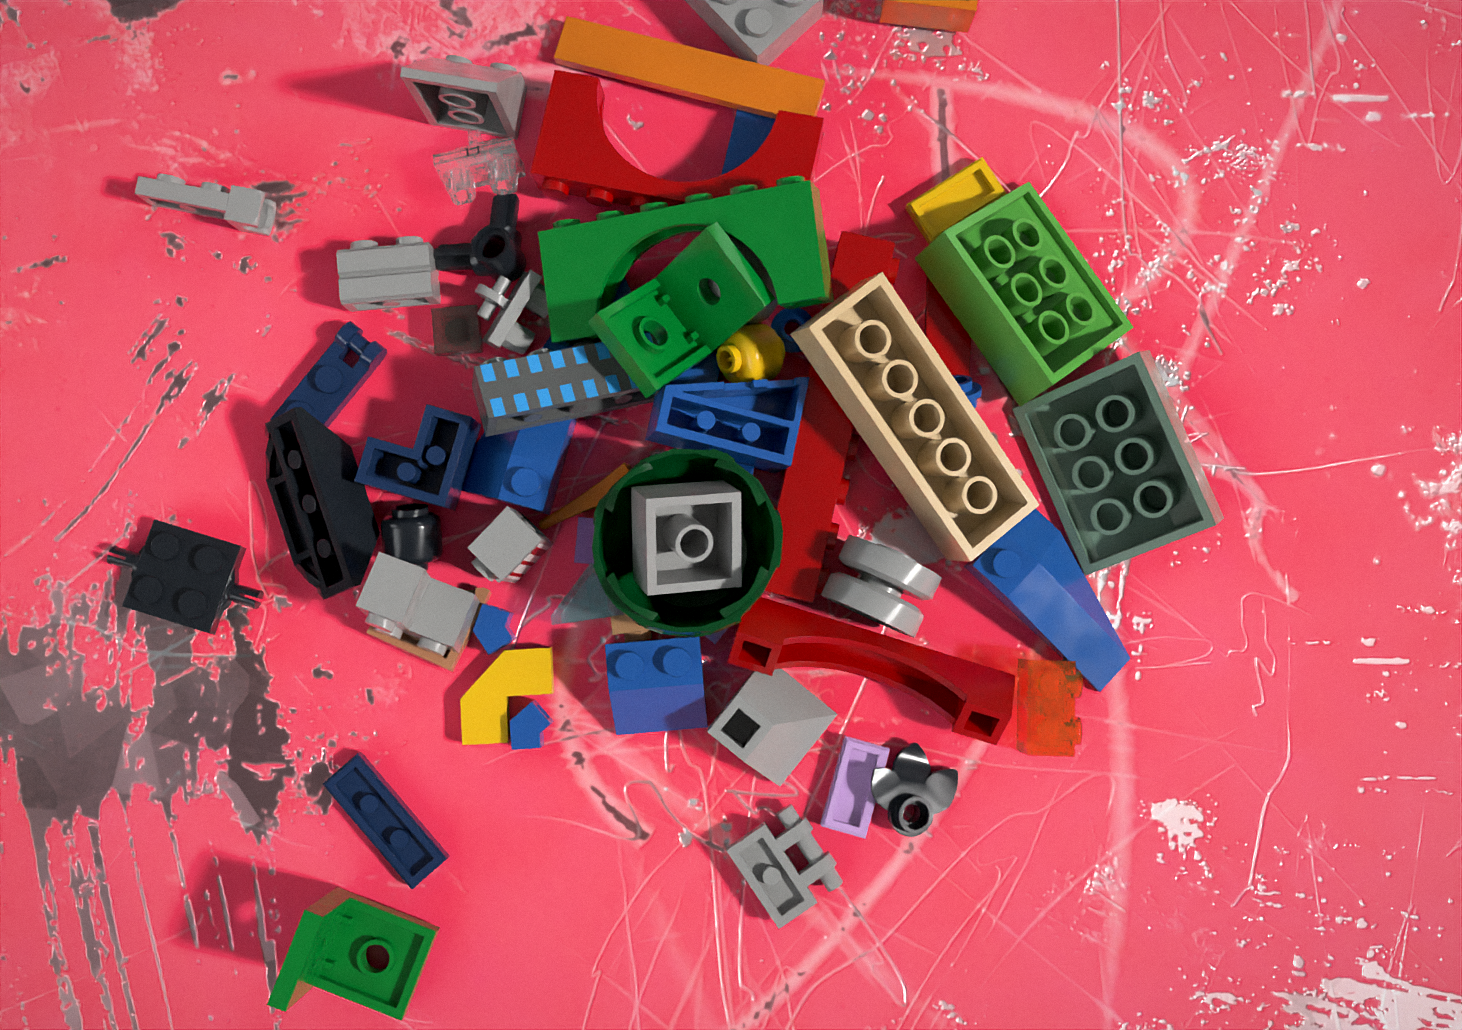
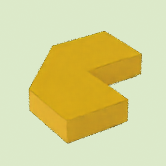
[460,647,554,745]

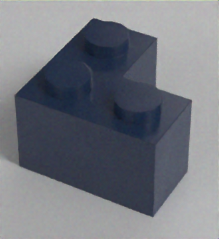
[355,404,481,511]

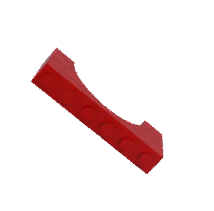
[530,70,824,213]

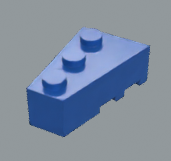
[645,377,809,474]

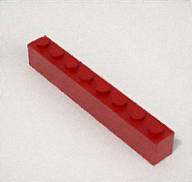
[764,231,900,603]

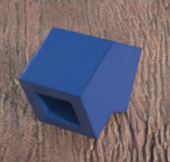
[473,603,517,655]
[510,700,554,750]

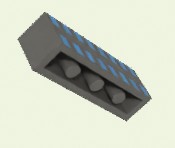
[472,333,671,437]

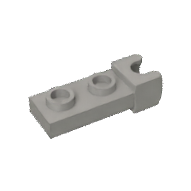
[134,173,276,236]

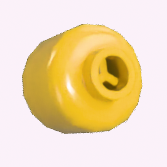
[716,323,785,383]

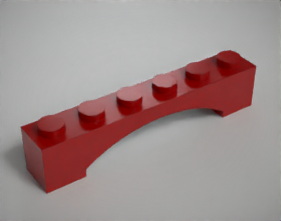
[727,597,1016,745]

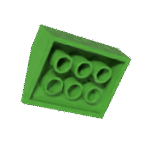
[915,182,1134,407]

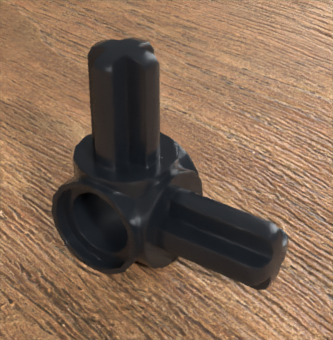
[433,190,527,282]

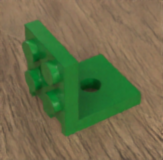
[588,222,776,399]
[267,887,440,1021]

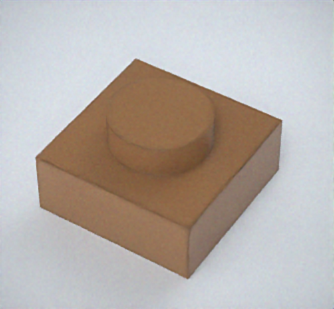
[610,615,652,642]

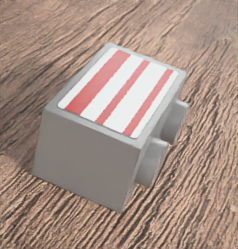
[467,506,554,583]

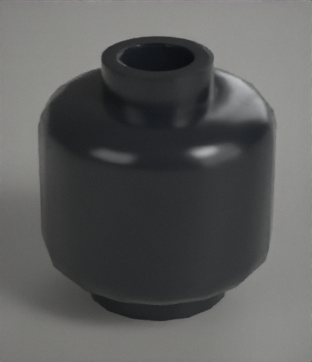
[381,503,443,571]

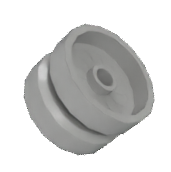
[821,535,942,638]

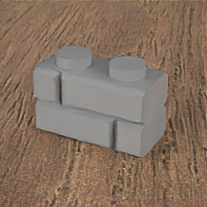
[336,236,441,312]

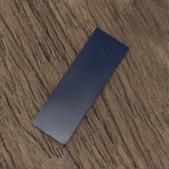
[323,752,450,889]

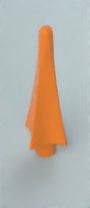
[539,462,632,529]

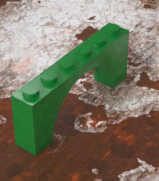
[538,176,834,347]

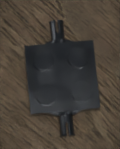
[107,519,264,635]

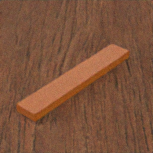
[554,16,825,119]

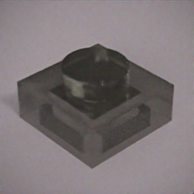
[431,304,483,357]

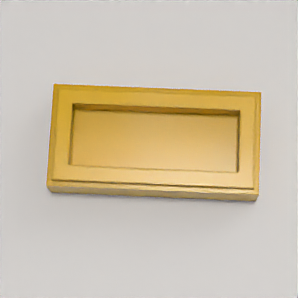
[905,157,1007,244]

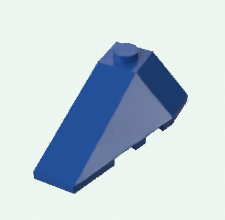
[462,336,599,515]
[964,508,1131,692]

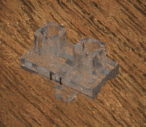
[433,129,526,206]

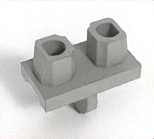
[475,269,548,354]

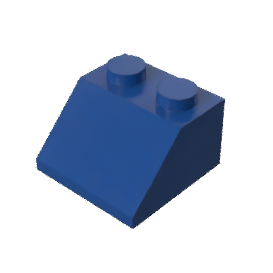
[605,637,708,735]

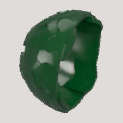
[592,449,783,637]

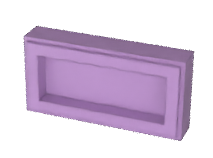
[820,735,890,839]

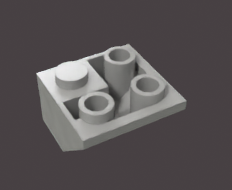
[707,669,838,787]

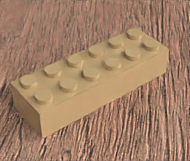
[790,272,1040,562]

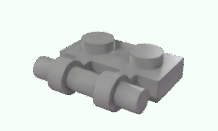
[726,804,844,929]

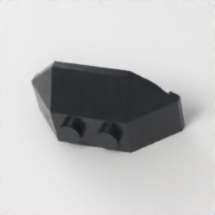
[265,407,380,600]

